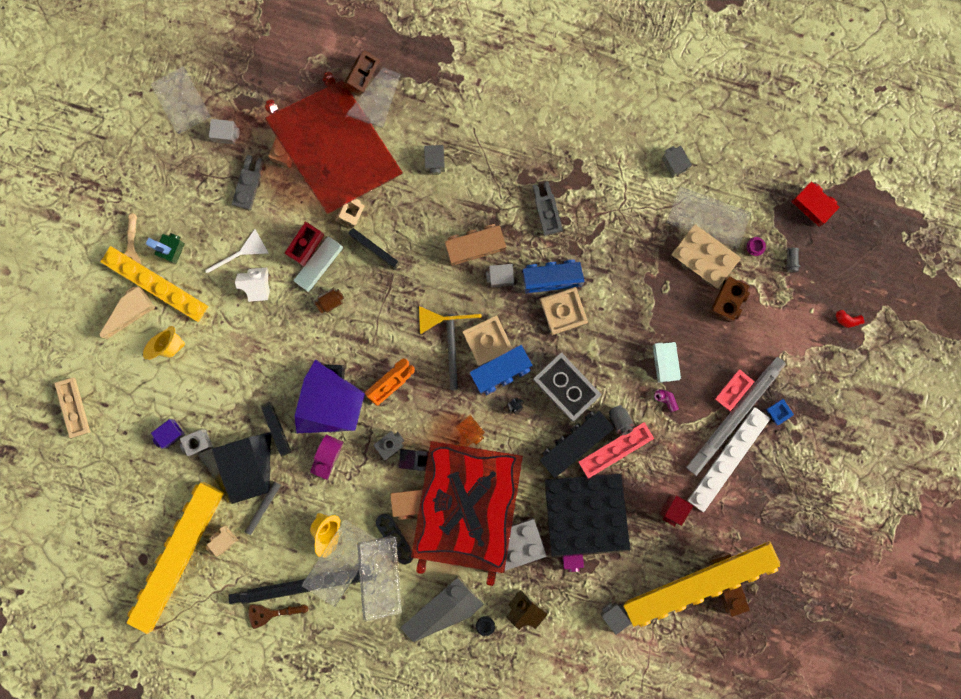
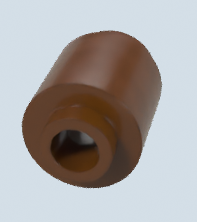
[314,287,344,314]

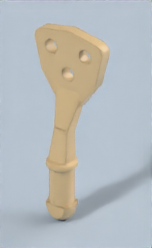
[124,213,142,265]

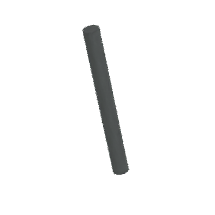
[446,314,458,390]

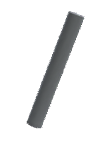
[244,481,281,535]

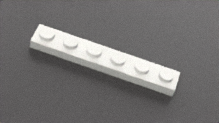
[687,407,771,512]

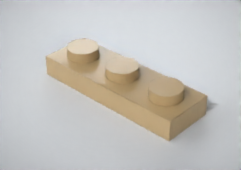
[54,378,91,438]

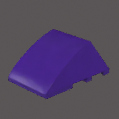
[294,360,365,434]

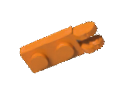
[364,358,415,406]

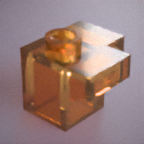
[456,415,485,451]

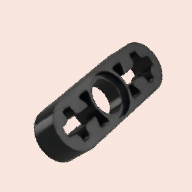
[261,402,291,456]
[376,513,414,565]

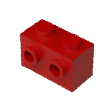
[791,181,840,227]

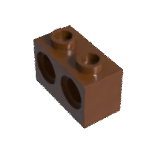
[342,50,380,96]
[709,276,750,322]

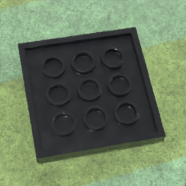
[544,474,631,558]

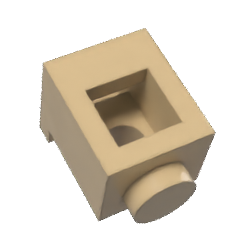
[334,197,364,229]
[206,526,238,557]

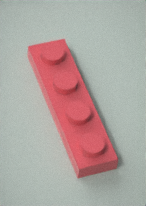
[578,422,654,478]

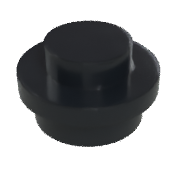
[506,397,524,415]
[476,616,495,636]

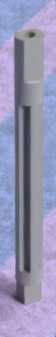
[686,357,786,476]

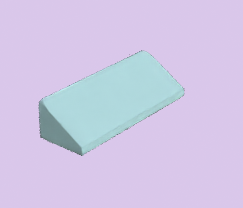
[293,236,343,292]

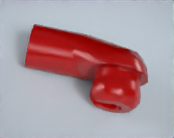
[835,310,865,328]

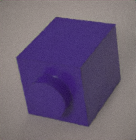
[151,419,185,449]

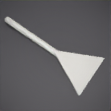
[205,229,269,273]

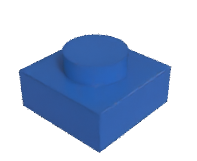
[766,399,794,426]

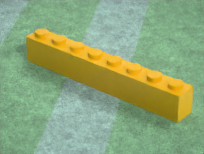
[127,482,224,634]
[623,541,780,627]

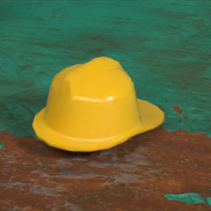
[143,326,185,360]
[310,513,341,558]

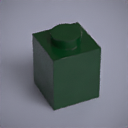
[154,233,185,264]

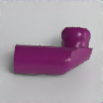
[654,389,679,413]

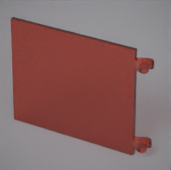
[265,71,403,214]

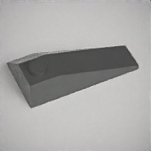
[400,575,484,642]

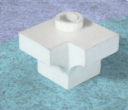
[235,268,270,302]

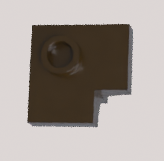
[506,590,548,630]

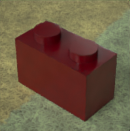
[284,221,324,267]
[659,494,694,527]

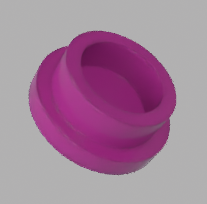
[746,237,766,256]

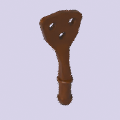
[249,604,309,629]

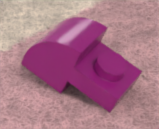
[310,434,344,480]

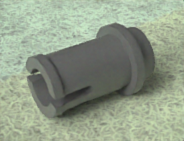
[785,248,801,273]

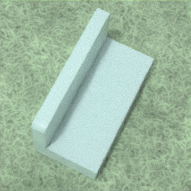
[653,342,681,383]

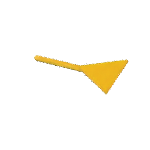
[419,306,482,334]

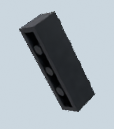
[539,411,614,478]

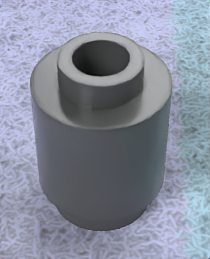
[609,405,634,435]

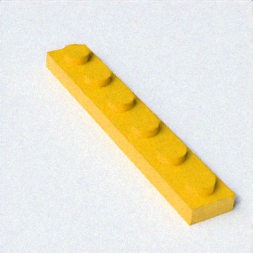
[100,246,209,322]

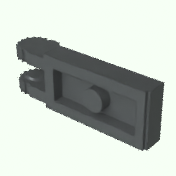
[232,155,264,211]
[532,181,563,237]

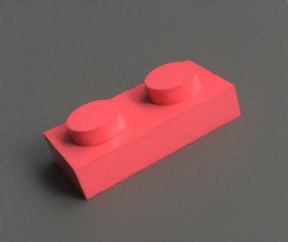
[714,369,755,411]

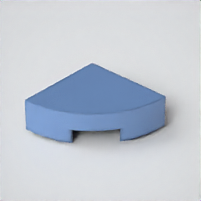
[146,238,171,255]

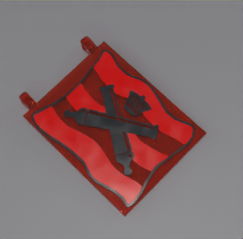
[411,441,523,586]

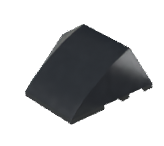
[198,432,272,504]

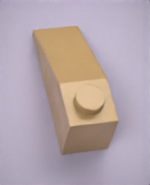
[99,287,155,339]

